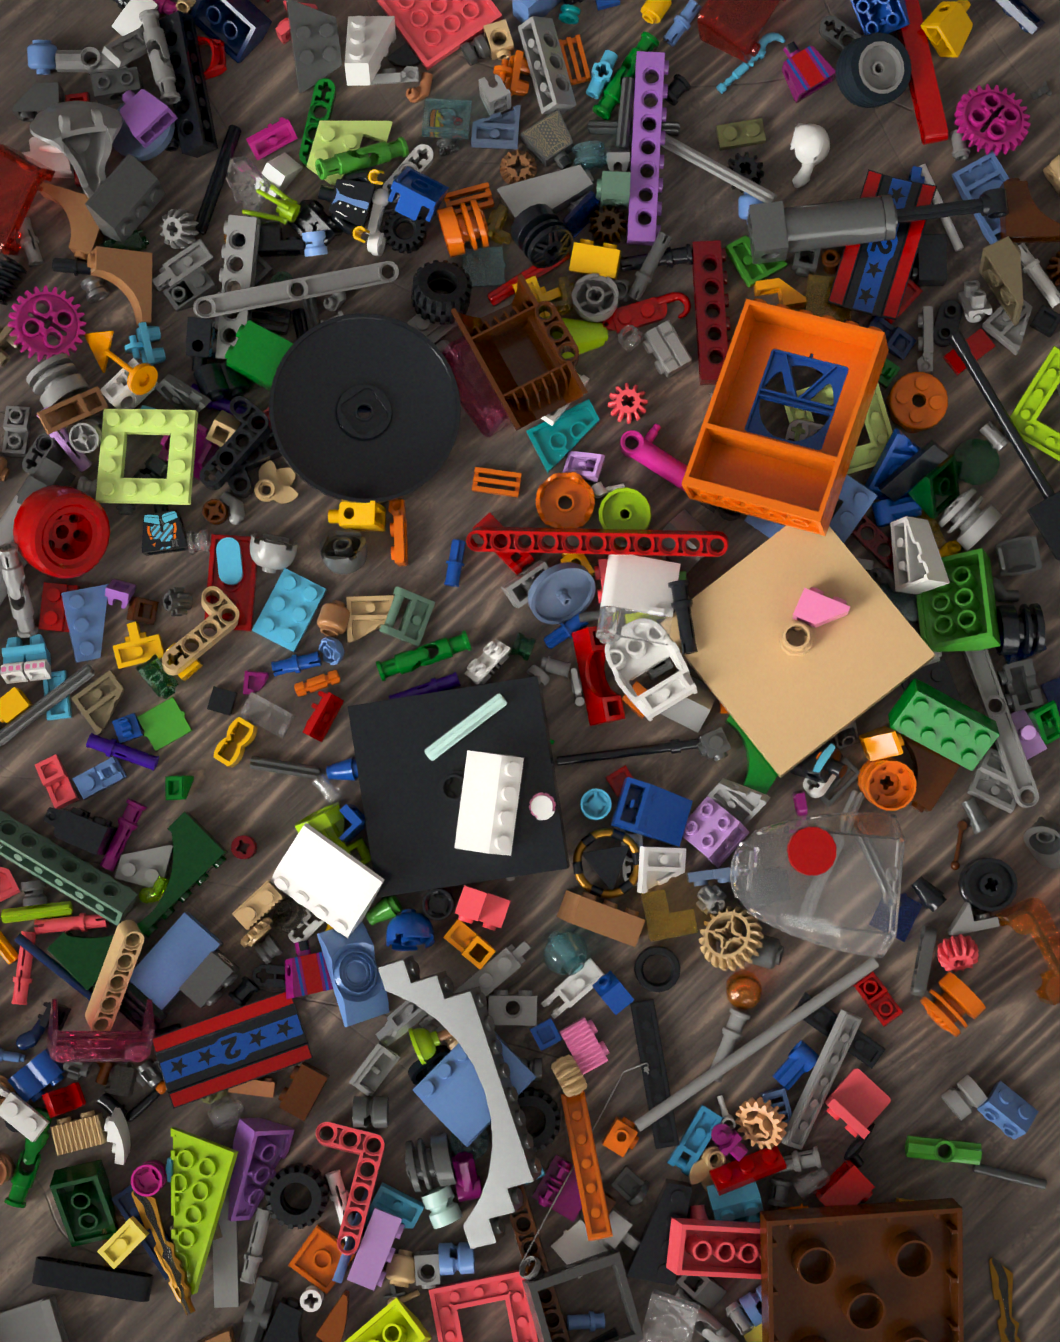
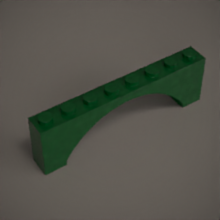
[47,811,228,990]

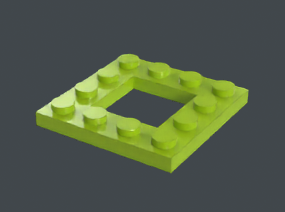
[1009,345,1060,461]

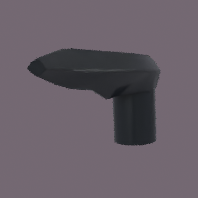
[844,1123,875,1168]

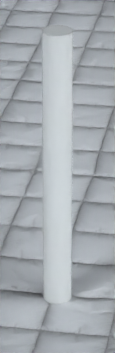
[919,164,964,252]

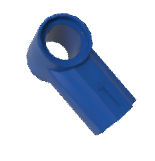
[871,497,922,528]
[772,1040,819,1090]

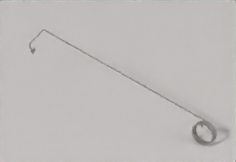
[519,1062,650,1280]

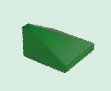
[165,775,194,800]

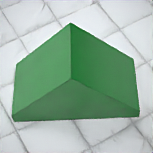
[1027,700,1060,745]

